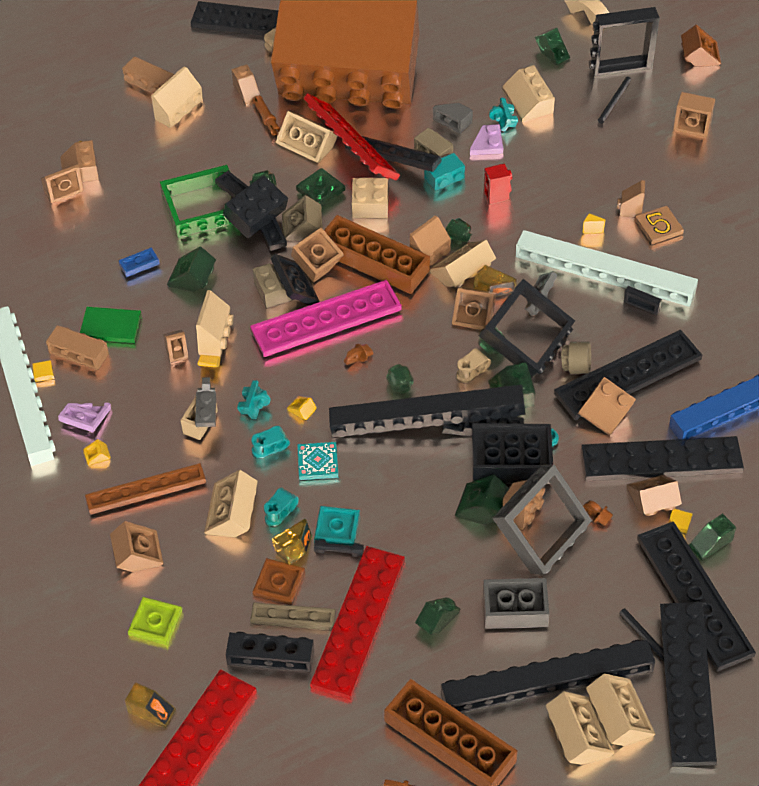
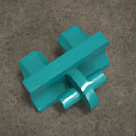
[489,98,518,132]
[237,380,271,419]

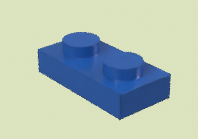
[118,247,160,277]

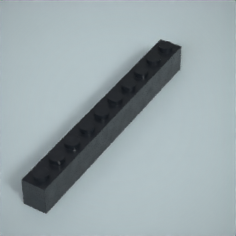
[329,385,526,437]
[441,639,655,713]

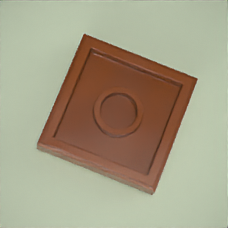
[253,558,305,605]

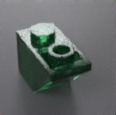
[535,28,570,65]
[689,513,736,560]
[415,597,461,635]

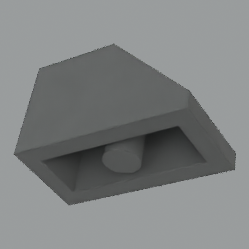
[433,103,473,134]

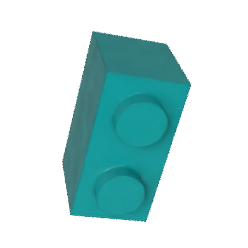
[424,153,465,191]

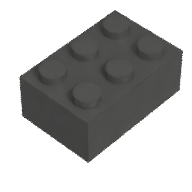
[483,578,550,629]

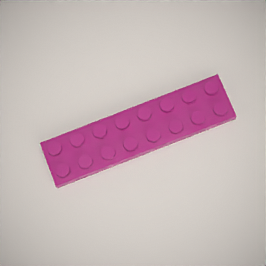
[250,280,402,357]

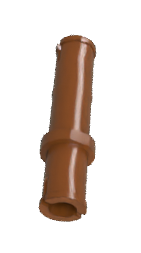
[252,95,281,136]

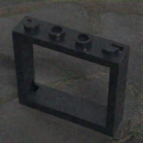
[589,7,660,76]
[478,279,575,378]

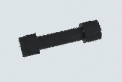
[314,539,364,557]

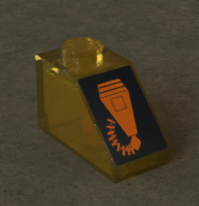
[474,265,517,297]
[272,519,312,565]
[125,682,176,728]

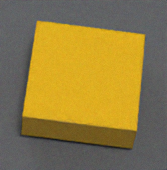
[32,360,54,382]
[668,509,693,533]

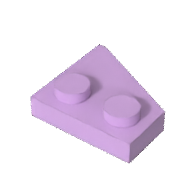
[470,124,503,155]
[58,403,111,432]

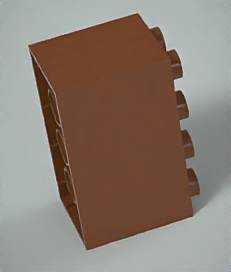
[271,0,419,109]

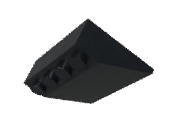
[472,423,553,484]

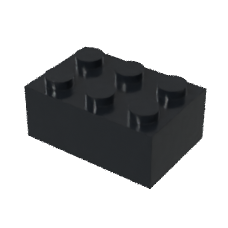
[223,175,288,238]

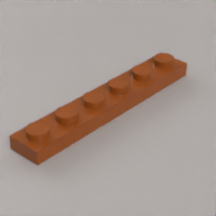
[85,463,206,515]

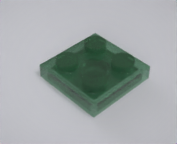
[296,168,346,208]

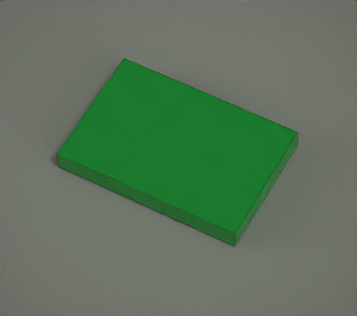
[80,307,142,343]

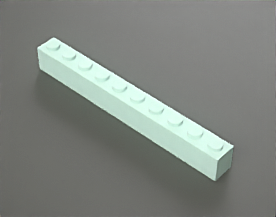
[516,230,698,307]
[0,306,56,466]

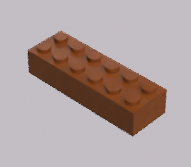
[324,215,430,294]
[384,679,518,786]

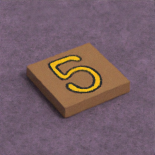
[635,206,684,245]

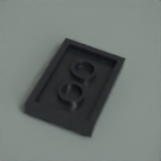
[271,254,320,305]

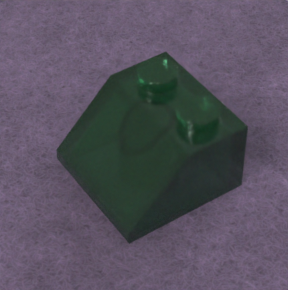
[167,246,216,292]
[488,363,536,408]
[455,475,510,525]

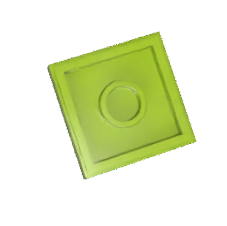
[128,597,182,645]

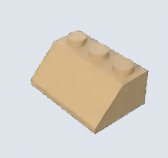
[502,65,555,122]
[151,66,203,128]
[275,111,337,163]
[429,240,496,288]
[196,290,233,356]
[204,470,258,537]
[586,673,656,746]
[546,692,614,765]

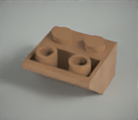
[503,480,545,530]

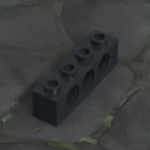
[225,631,314,672]

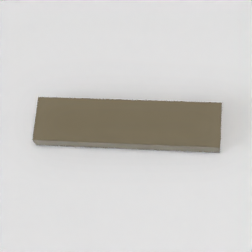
[250,602,336,631]

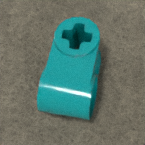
[251,426,290,458]
[264,488,299,526]

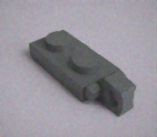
[525,271,557,316]
[195,377,216,427]

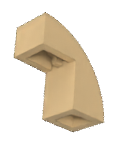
[564,0,609,24]

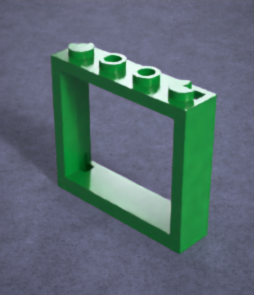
[160,165,231,238]

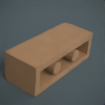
[122,56,175,93]
[46,325,109,370]

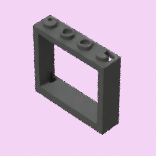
[492,464,592,575]

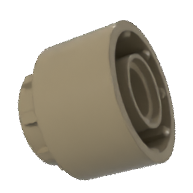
[561,341,591,374]

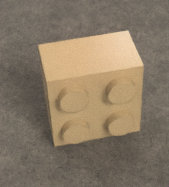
[352,178,388,218]

